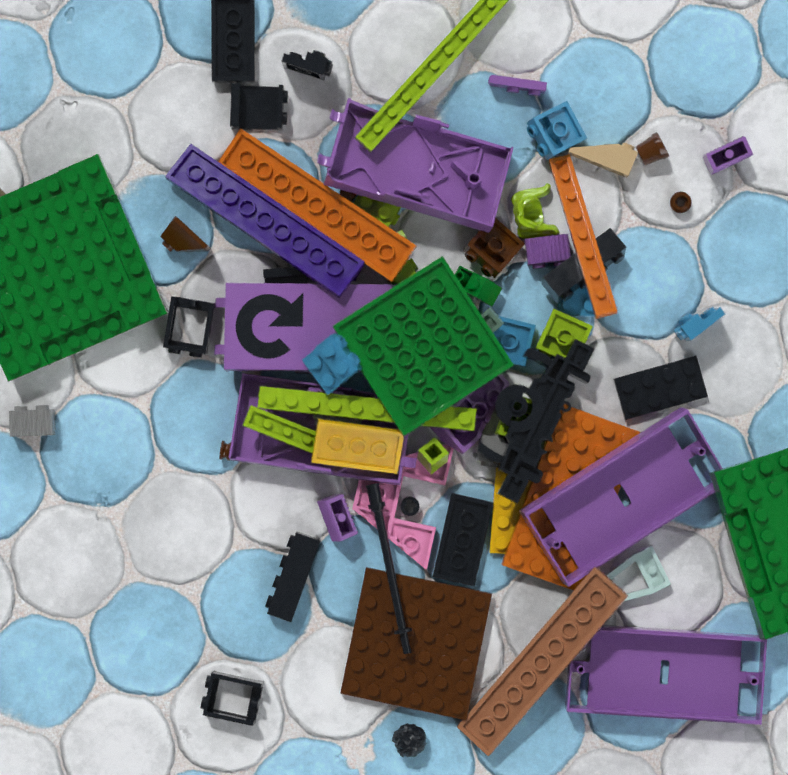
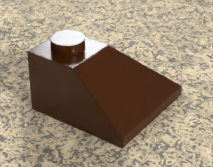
[160,216,211,252]

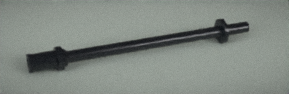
[366,483,412,654]

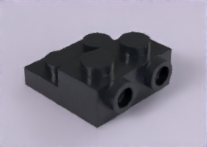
[281,50,333,81]

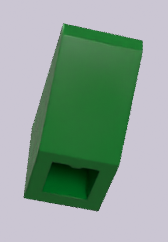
[455,265,502,307]

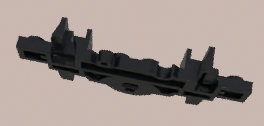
[475,339,594,504]

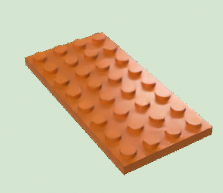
[501,404,640,590]

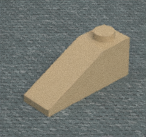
[567,142,638,178]

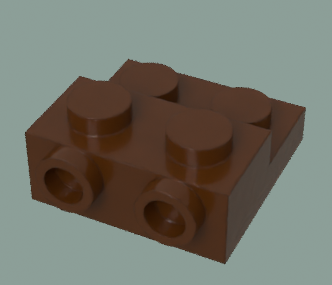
[463,217,525,278]

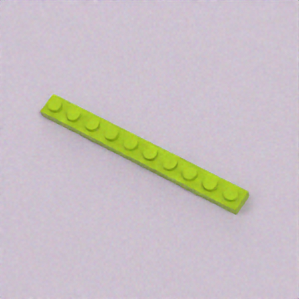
[355,0,509,153]
[258,386,476,431]

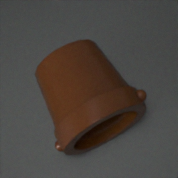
[636,132,670,166]

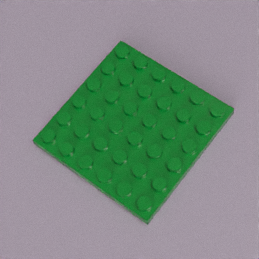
[332,256,514,437]

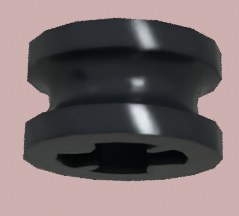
[400,496,419,516]

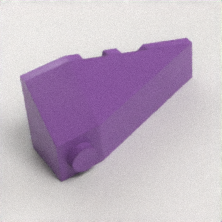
[430,374,510,454]

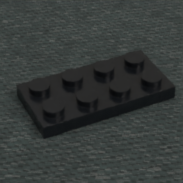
[211,0,255,82]
[613,356,708,420]
[432,493,494,586]

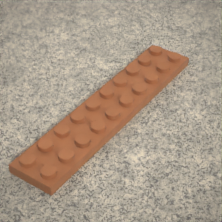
[457,567,628,756]

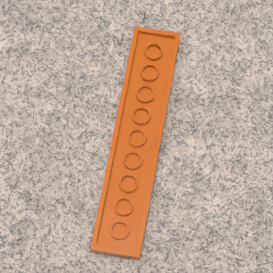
[219,128,417,282]

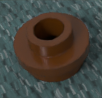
[670,192,692,213]

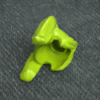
[511,183,560,239]

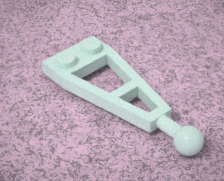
[557,545,671,610]

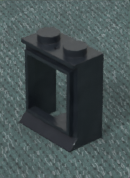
[163,296,215,358]
[200,671,264,726]

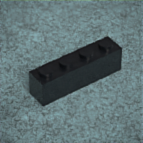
[542,228,627,304]
[265,531,321,622]

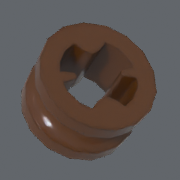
[219,441,231,461]

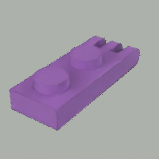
[488,75,547,96]

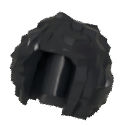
[392,723,427,757]

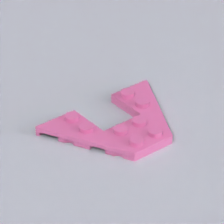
[352,444,453,569]

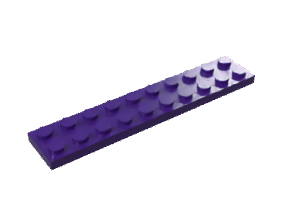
[165,144,365,298]

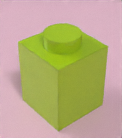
[417,437,449,474]

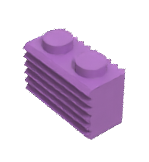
[703,136,753,175]
[524,234,571,269]
[317,494,358,542]

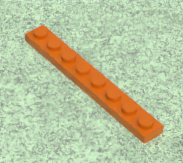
[549,154,617,319]

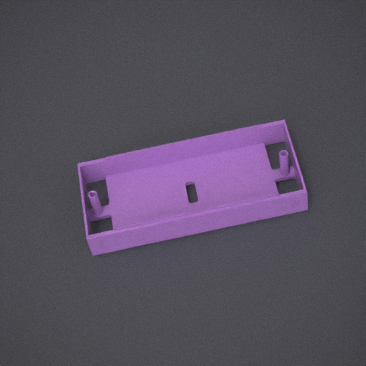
[519,407,723,587]
[565,625,767,725]

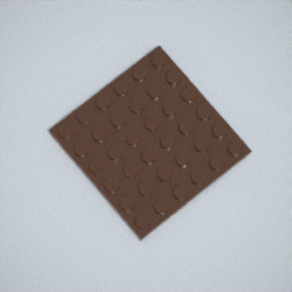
[340,567,492,720]

